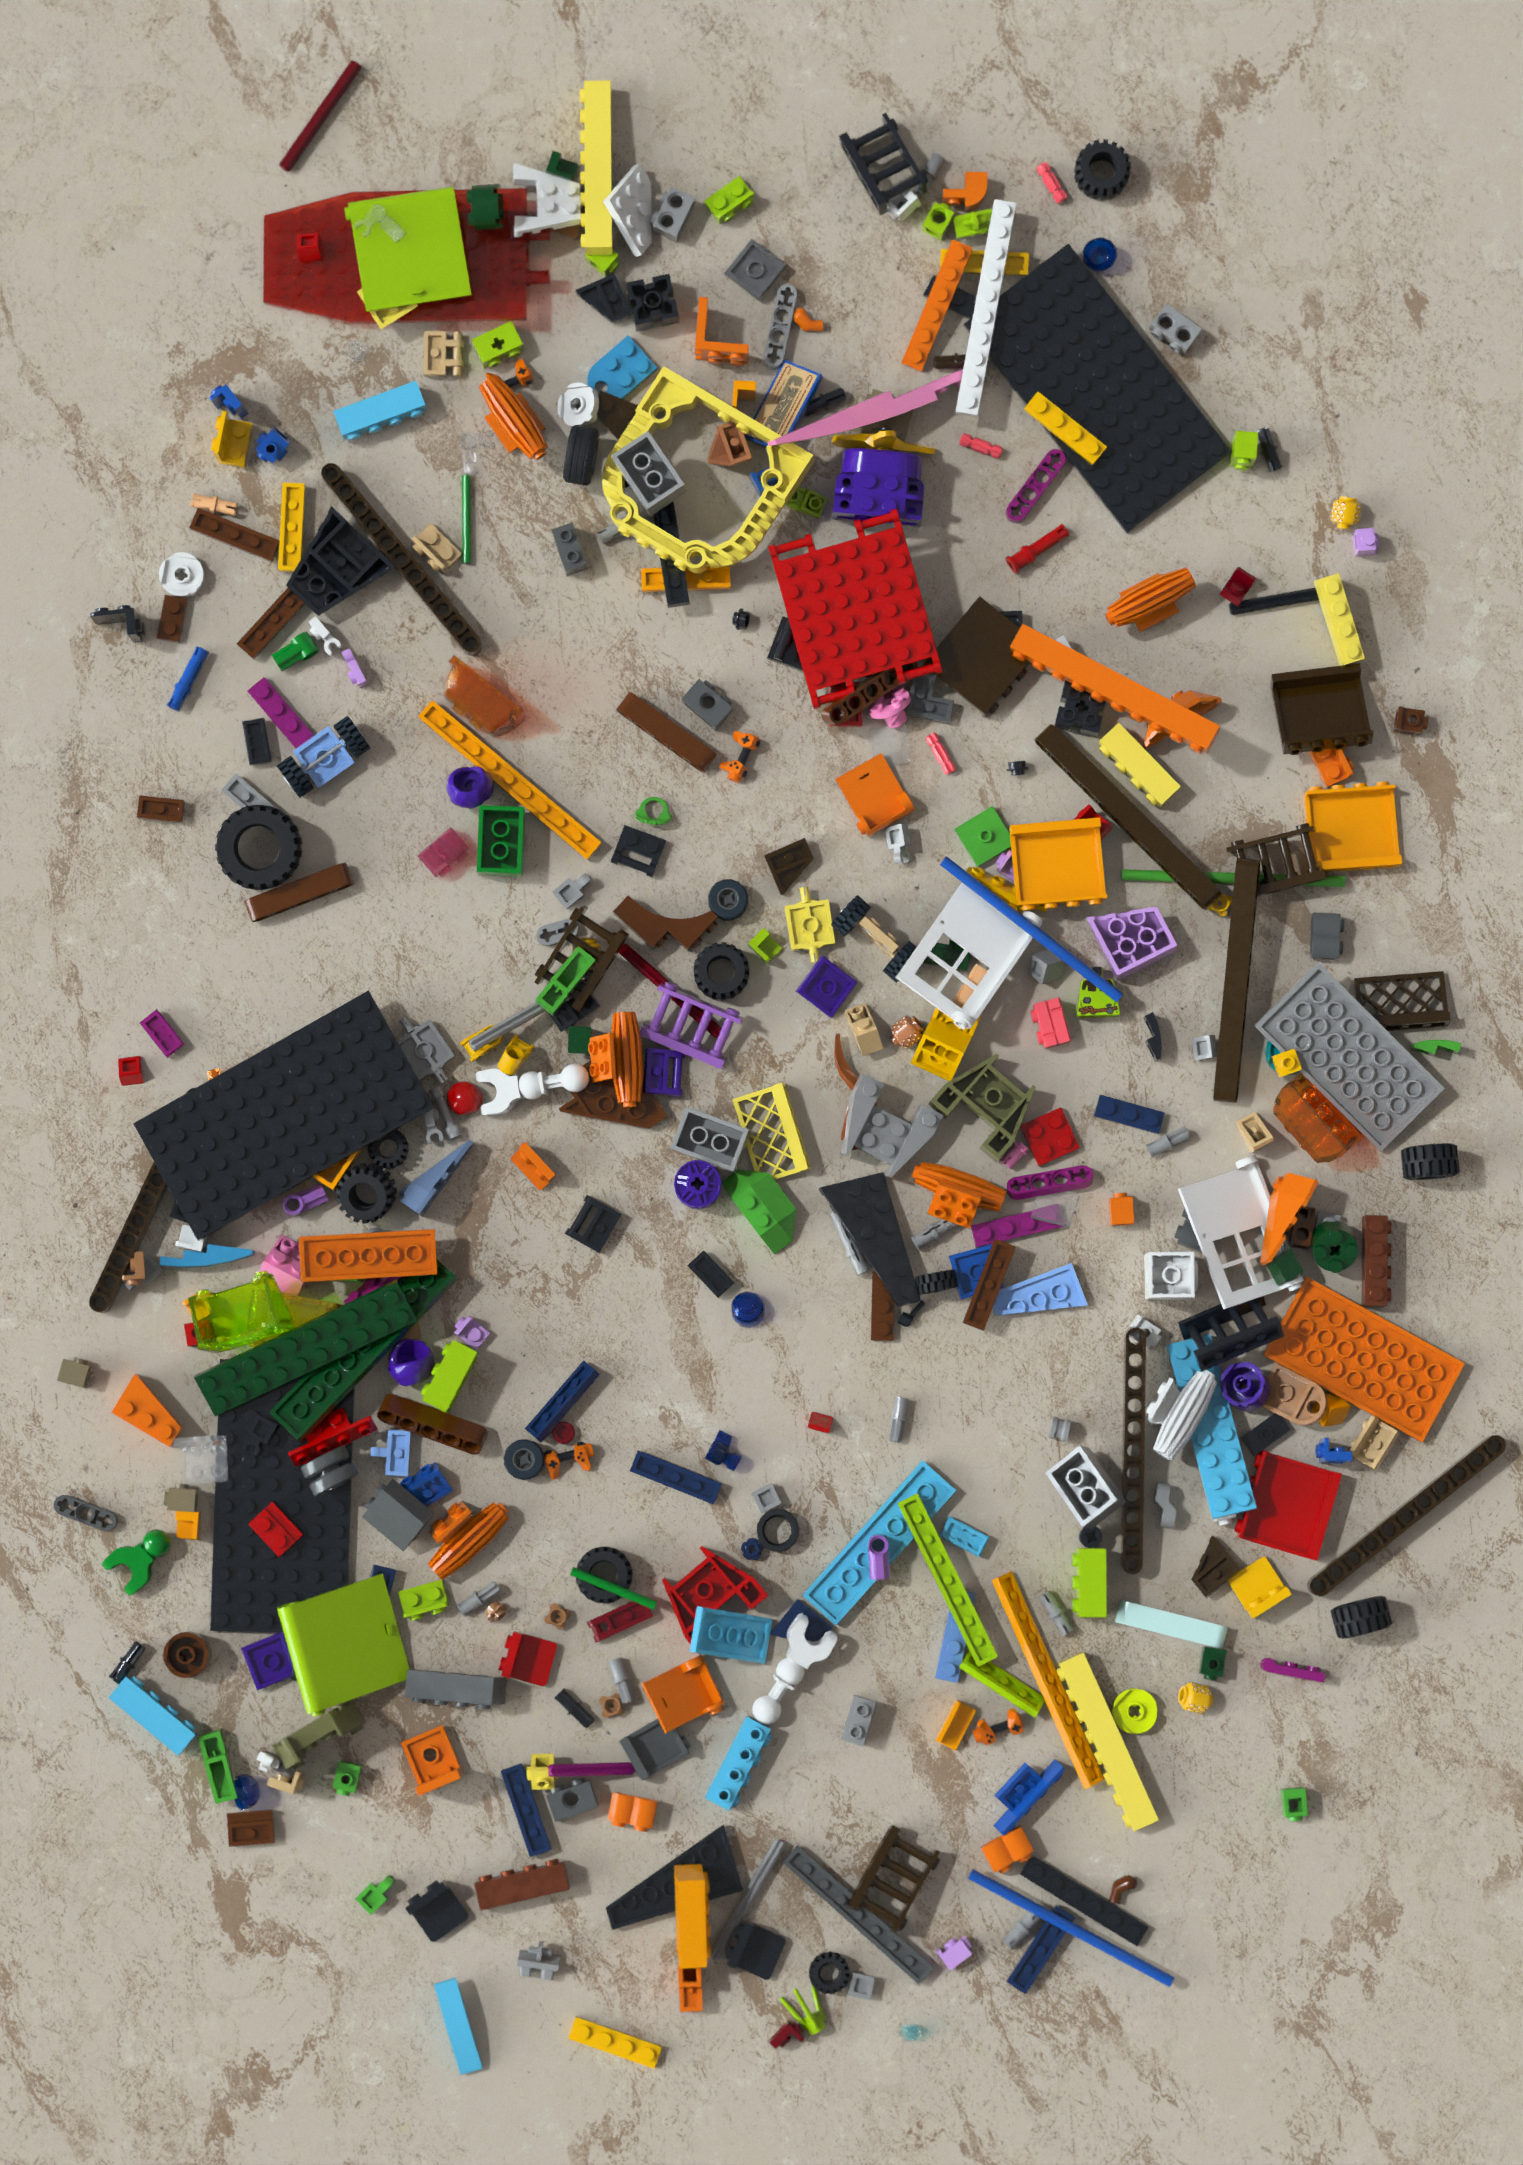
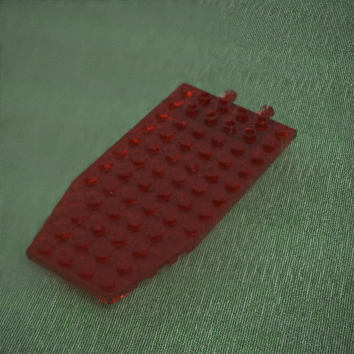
[263,188,550,324]

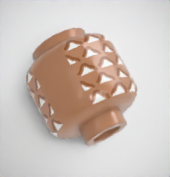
[890,1015,924,1049]

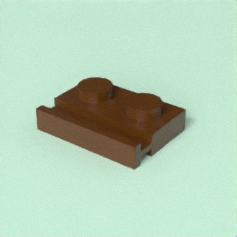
[227,1809,275,1847]

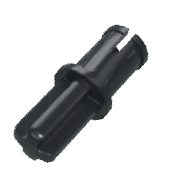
[805,388,846,417]
[1257,427,1283,472]
[109,1641,146,1684]
[554,1688,595,1728]

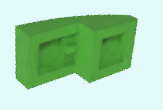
[1411,1040,1462,1056]

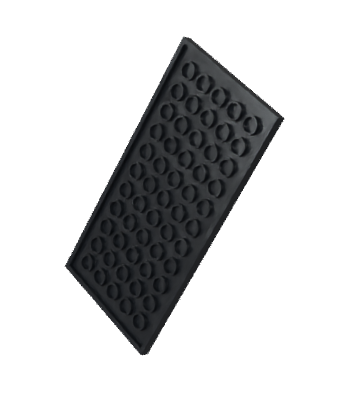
[963,243,1232,534]
[133,990,435,1241]
[210,1359,355,1633]

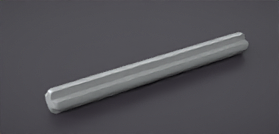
[469,979,585,1051]
[711,1839,785,1961]

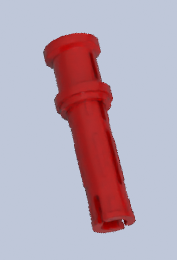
[1005,524,1069,574]

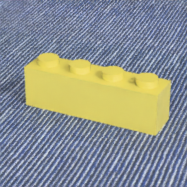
[1314,573,1365,666]
[1098,723,1181,808]

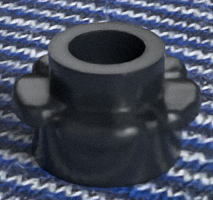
[732,608,750,630]
[1006,761,1029,776]

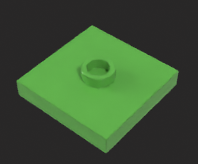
[954,806,1011,867]

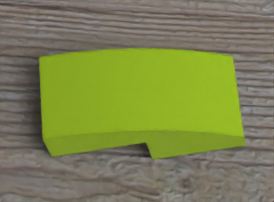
[784,487,828,519]

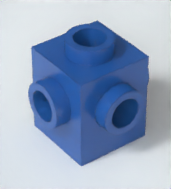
[256,426,291,464]

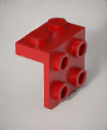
[498,1631,557,1686]

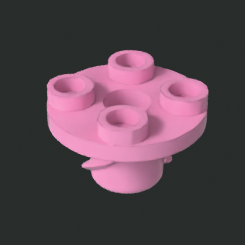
[868,686,911,728]

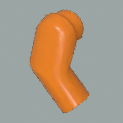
[793,308,823,331]

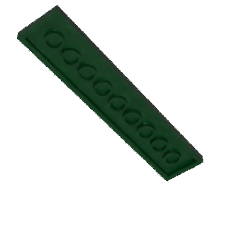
[269,1259,458,1443]
[194,1280,417,1416]

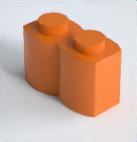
[607,1792,658,1832]
[981,1825,1034,1874]

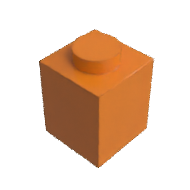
[1109,1193,1134,1226]

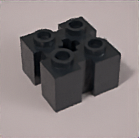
[626,274,679,332]
[1054,680,1106,738]

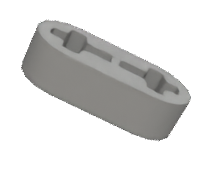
[536,919,578,947]

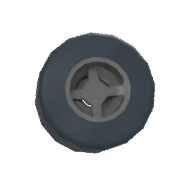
[708,879,748,921]
[504,1439,544,1480]

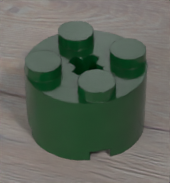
[467,183,505,231]
[1311,1221,1358,1273]

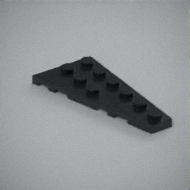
[818,1172,921,1307]

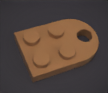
[1261,1363,1328,1426]

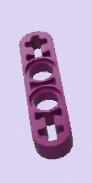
[1006,449,1066,523]
[1007,1165,1093,1200]

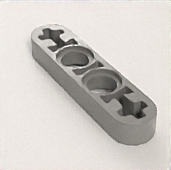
[764,284,797,369]

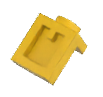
[1271,1049,1302,1077]

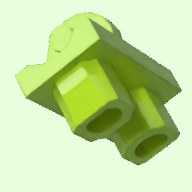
[953,208,992,240]

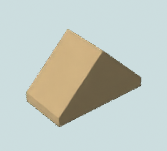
[1236,1112,1274,1153]

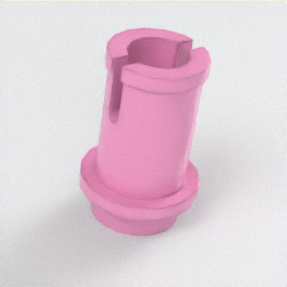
[1001,1140,1028,1169]

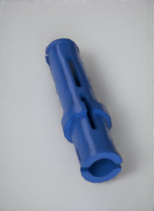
[167,646,209,712]

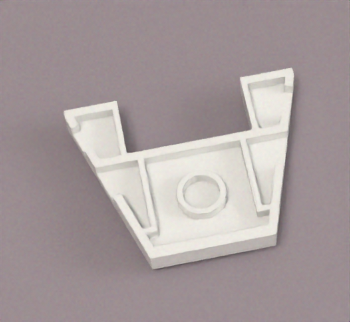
[513,163,581,237]

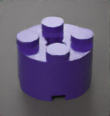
[1220,1362,1271,1412]

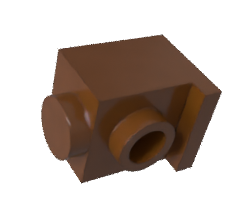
[1393,706,1428,735]

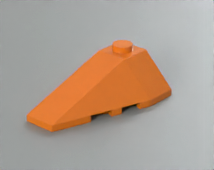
[1260,1173,1319,1266]

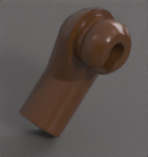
[1109,1875,1137,1904]

